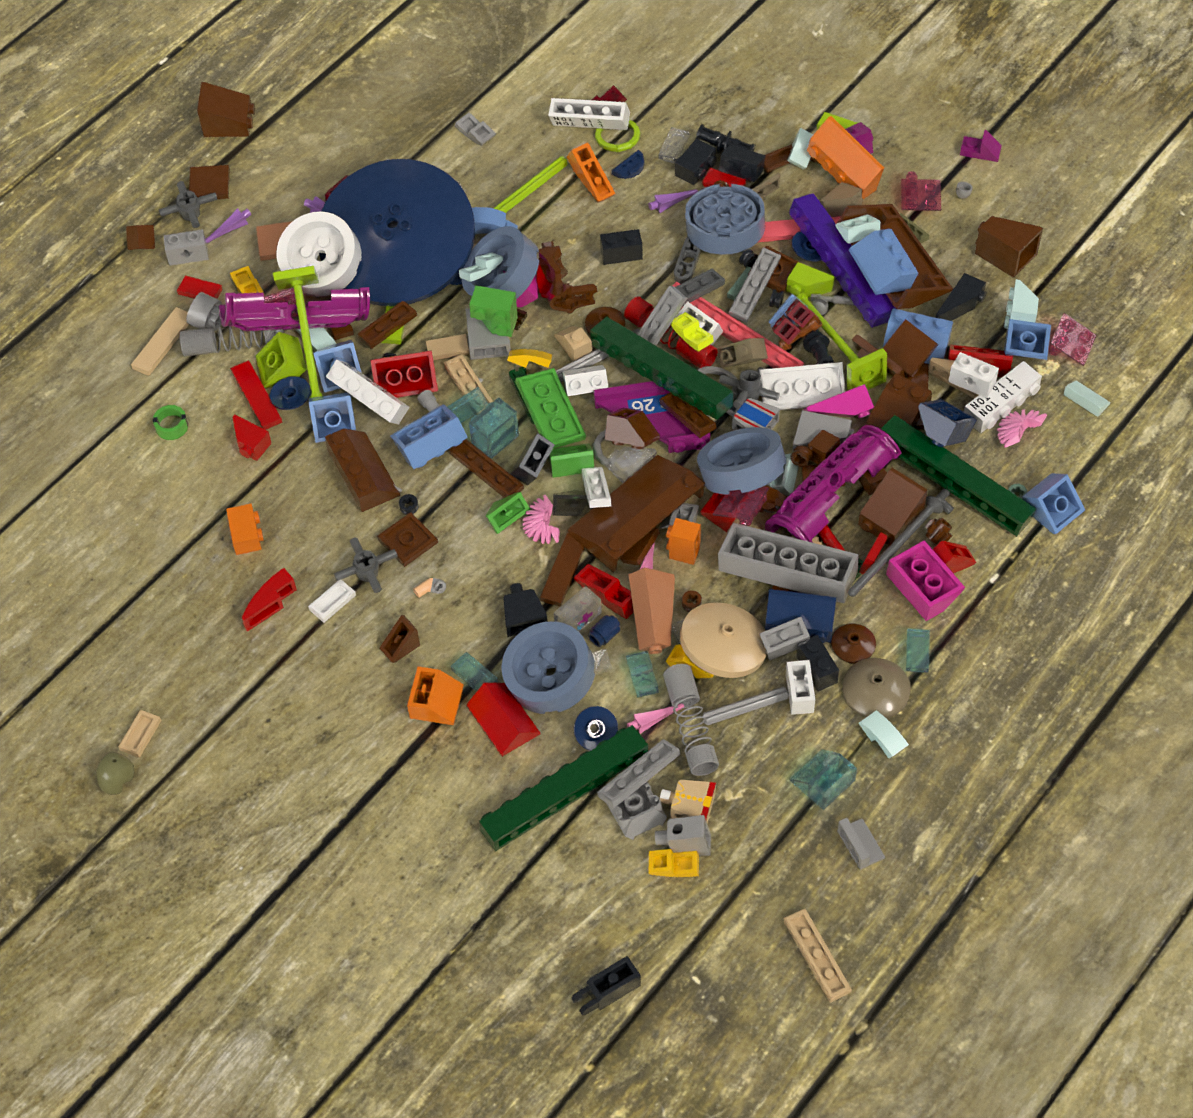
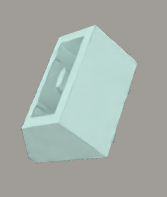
[1004,279,1039,329]

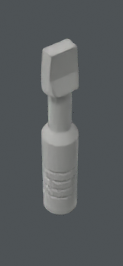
[811,294,854,305]

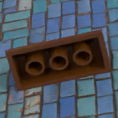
[325,428,400,512]

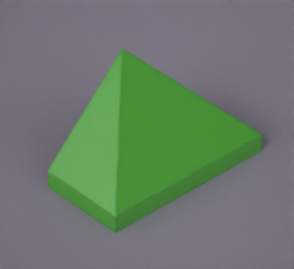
[486,492,531,534]

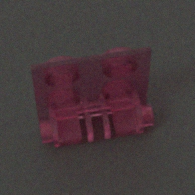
[901,171,941,211]
[1049,313,1097,366]
[713,487,769,526]

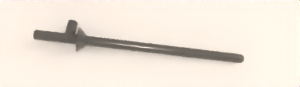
[848,488,954,597]

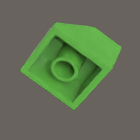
[469,286,517,337]

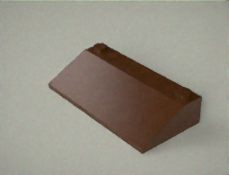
[837,204,953,309]
[567,455,705,573]

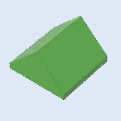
[549,443,594,478]

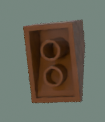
[865,373,932,429]

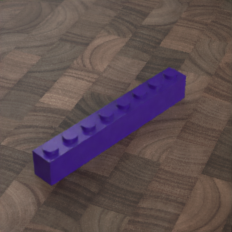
[789,193,896,328]

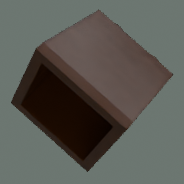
[197,82,255,137]
[975,216,1043,278]
[858,467,927,545]

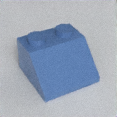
[1004,319,1051,360]
[309,392,356,443]
[1022,473,1085,534]

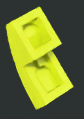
[670,312,714,352]

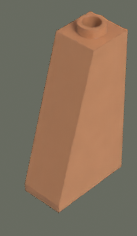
[629,567,675,654]

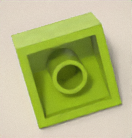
[255,332,307,388]

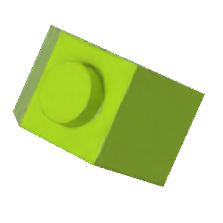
[786,262,834,298]

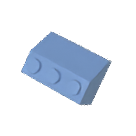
[849,229,918,295]
[882,309,953,364]
[390,404,468,469]

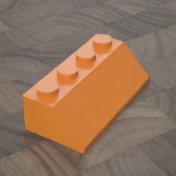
[807,116,884,199]

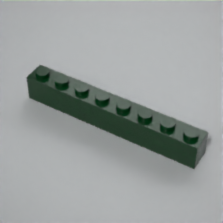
[590,317,733,420]
[881,415,1036,537]
[479,725,648,852]

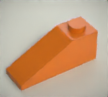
[567,142,616,203]

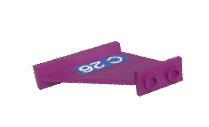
[594,381,710,453]

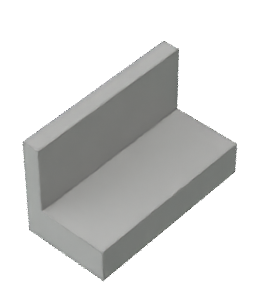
[760,617,810,661]
[837,818,885,870]

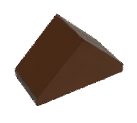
[379,615,420,663]

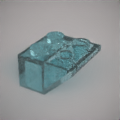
[790,749,857,810]

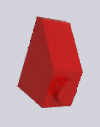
[232,414,272,461]
[932,541,977,574]

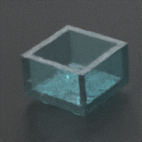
[469,398,519,459]

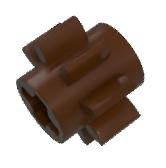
[925,518,953,544]

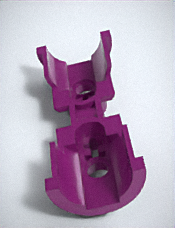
[218,287,370,331]
[765,425,901,543]

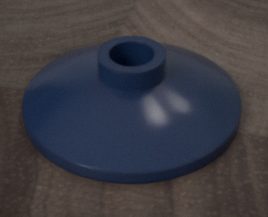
[791,231,822,262]
[270,376,311,410]
[574,706,618,751]

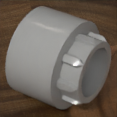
[186,292,222,331]

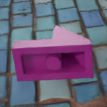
[960,130,1002,162]

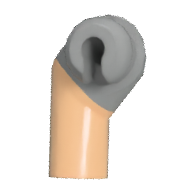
[413,578,446,598]

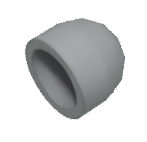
[956,182,973,199]
[812,297,828,315]

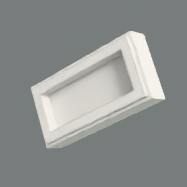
[308,580,356,623]

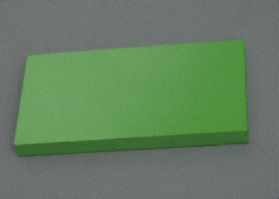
[515,368,586,449]

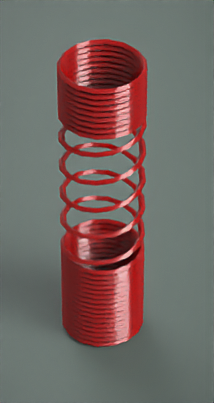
[624,296,718,369]

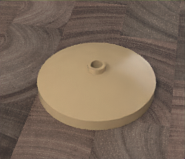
[680,602,767,678]

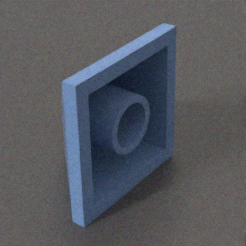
[313,340,362,393]

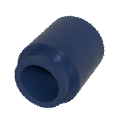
[588,615,620,647]

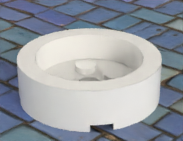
[277,212,361,296]

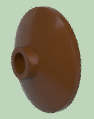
[585,307,625,335]
[831,623,876,663]

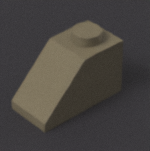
[820,182,863,217]

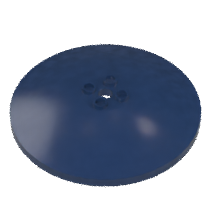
[319,159,475,306]

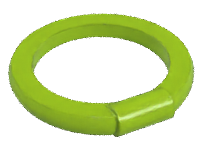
[595,119,640,153]

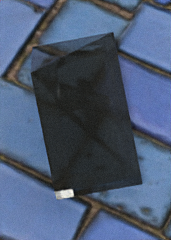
[553,490,593,516]

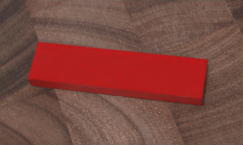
[230,360,283,430]

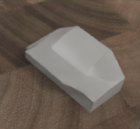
[660,503,699,529]

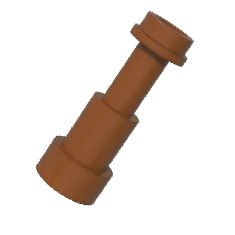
[778,314,822,351]

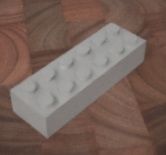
[718,523,859,603]

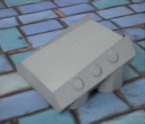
[606,782,667,840]

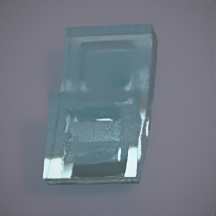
[626,651,659,698]

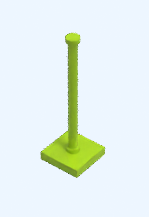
[273,266,322,398]
[797,293,887,391]

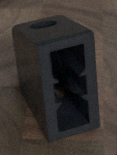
[503,583,548,637]

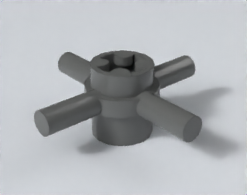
[159,181,218,228]
[719,367,780,408]
[334,538,398,593]

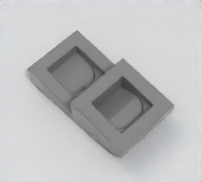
[455,112,496,146]

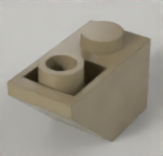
[717,338,768,368]

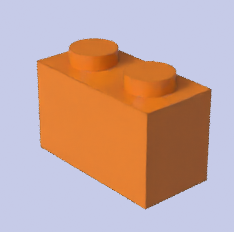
[226,503,264,555]
[666,518,701,565]

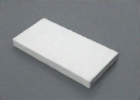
[759,362,846,410]

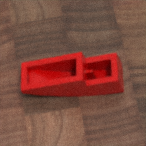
[574,564,634,619]
[242,568,297,632]

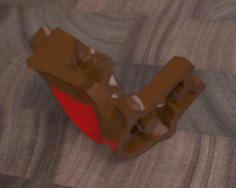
[537,241,597,314]

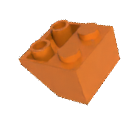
[407,666,464,725]

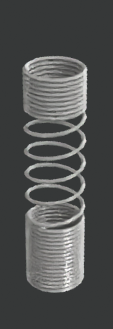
[180,326,285,357]
[663,664,719,776]

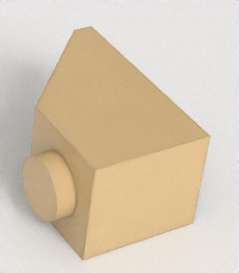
[555,326,592,362]

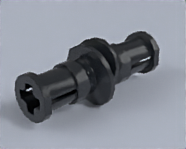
[696,124,756,153]
[803,329,834,365]

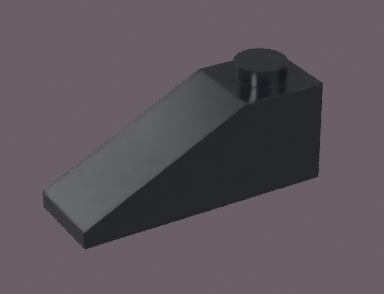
[936,273,987,321]

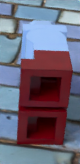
[768,294,815,344]

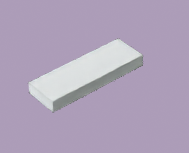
[581,467,611,508]

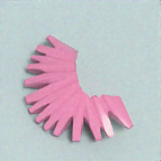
[997,410,1047,448]
[523,495,560,544]

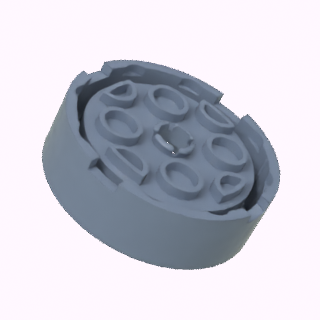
[685,184,765,255]
[462,226,539,299]
[697,427,787,494]
[501,622,595,714]

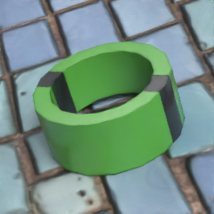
[153,405,188,440]

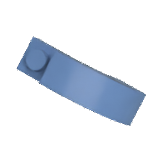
[472,207,518,234]

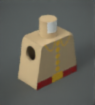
[660,780,716,824]

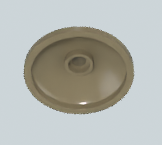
[842,658,911,718]

